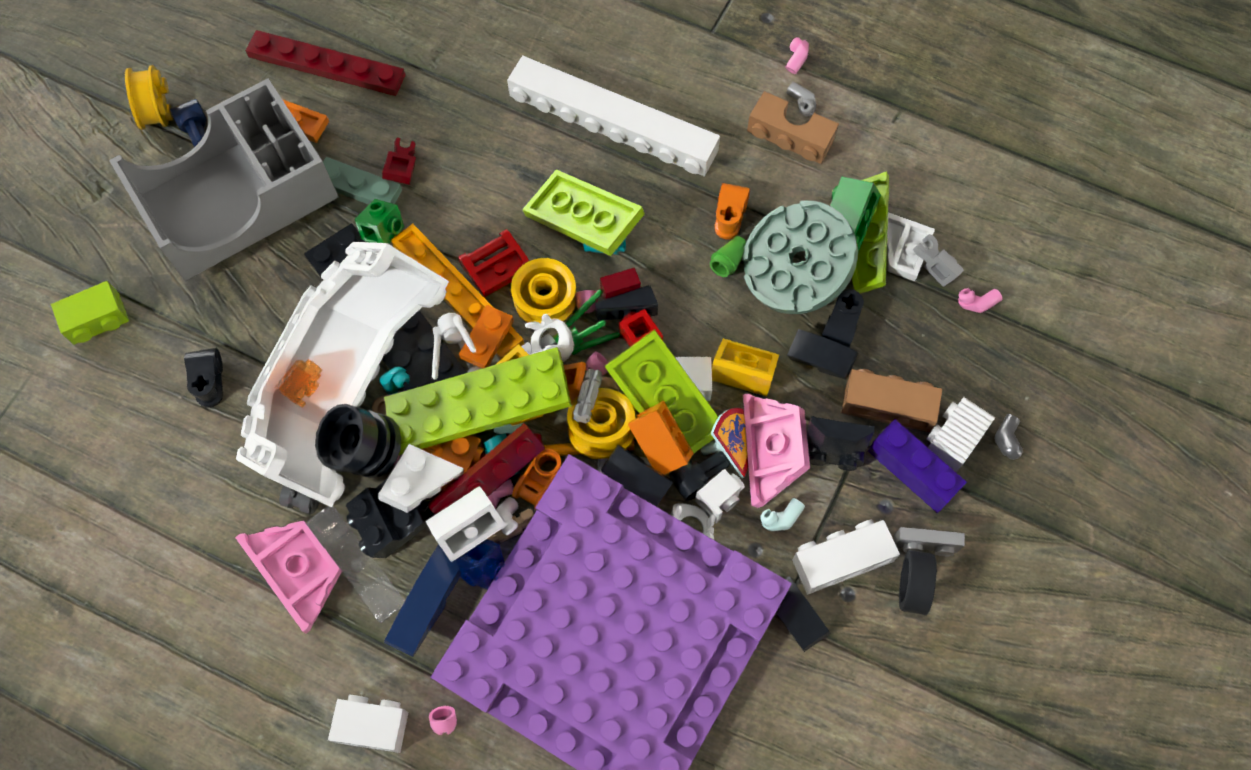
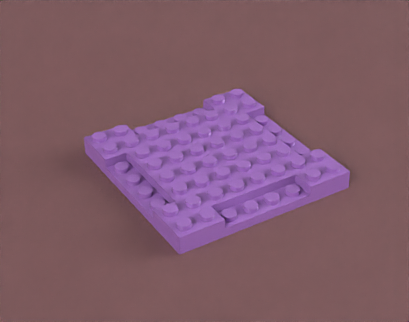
[431,454,792,770]

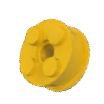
[125,65,173,130]
[511,258,576,323]
[567,388,635,459]

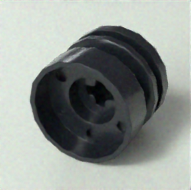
[315,403,401,478]

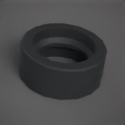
[899,550,937,615]

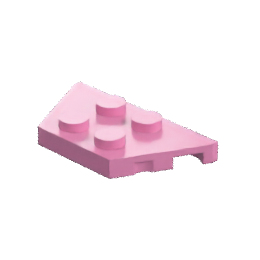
[743,394,810,508]
[235,520,342,634]

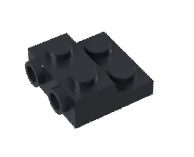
[346,477,428,558]

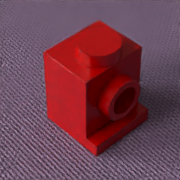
[619,309,663,347]

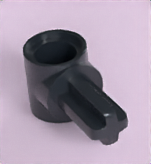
[668,451,730,501]

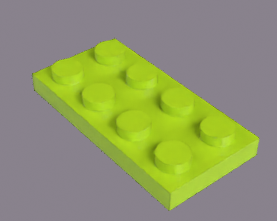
[522,169,645,256]
[605,329,719,453]

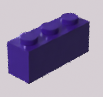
[868,419,967,514]

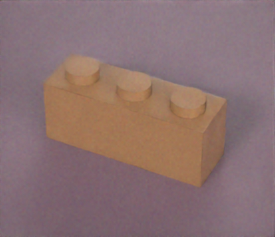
[841,369,942,432]

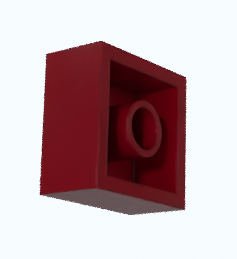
[600,267,641,300]

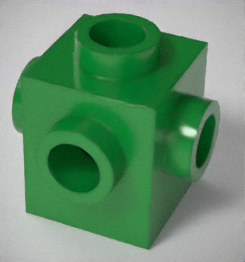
[354,199,405,244]

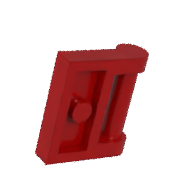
[457,229,530,298]

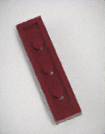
[427,423,545,515]

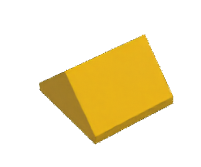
[712,338,779,397]

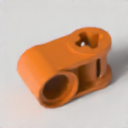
[715,183,750,239]
[512,449,562,510]

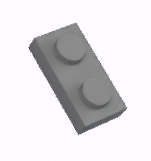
[894,527,965,556]

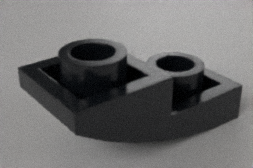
[787,329,858,380]
[601,444,673,507]
[776,576,831,652]

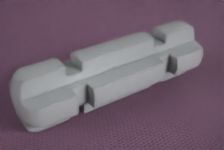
[573,369,602,423]

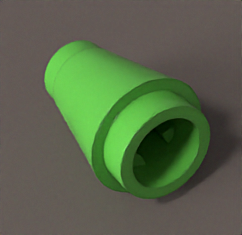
[710,236,746,277]

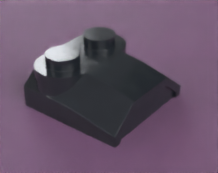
[806,416,875,471]

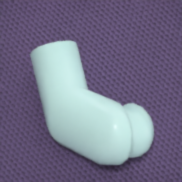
[760,498,805,531]

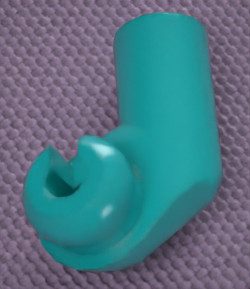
[380,366,410,395]

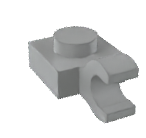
[913,234,964,287]

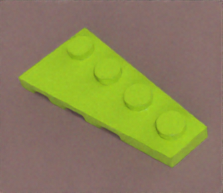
[832,171,889,294]

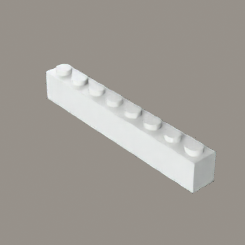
[507,55,720,177]

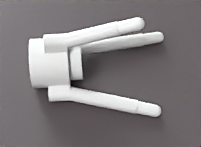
[432,313,476,379]

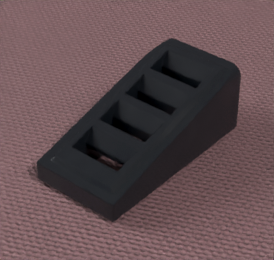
[595,285,658,321]

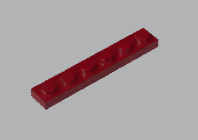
[245,30,406,96]

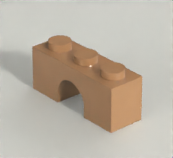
[747,91,839,164]

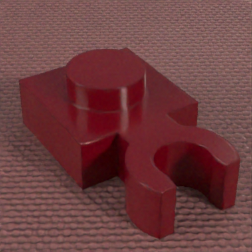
[382,137,416,185]

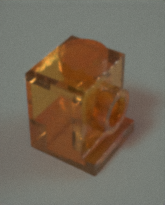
[274,359,323,408]

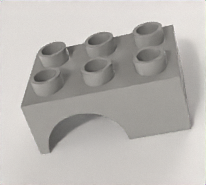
[109,78,339,281]

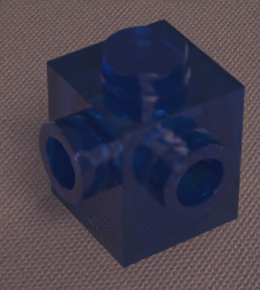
[456,539,505,590]

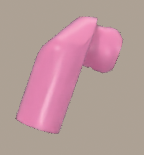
[958,288,1002,313]

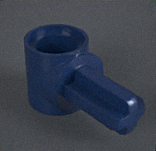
[170,98,207,147]

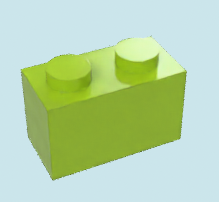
[51,281,129,345]

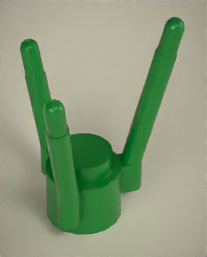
[553,289,620,355]

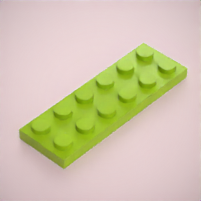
[384,347,572,455]

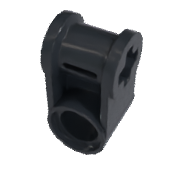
[822,289,864,348]
[184,347,223,408]

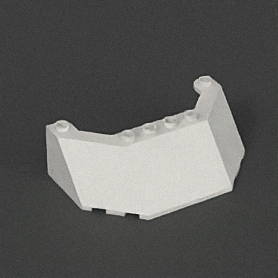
[236,242,449,507]

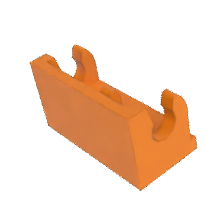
[628,401,694,475]

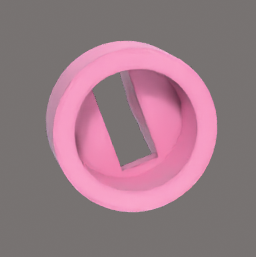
[575,290,598,313]
[586,351,609,377]
[429,706,457,735]

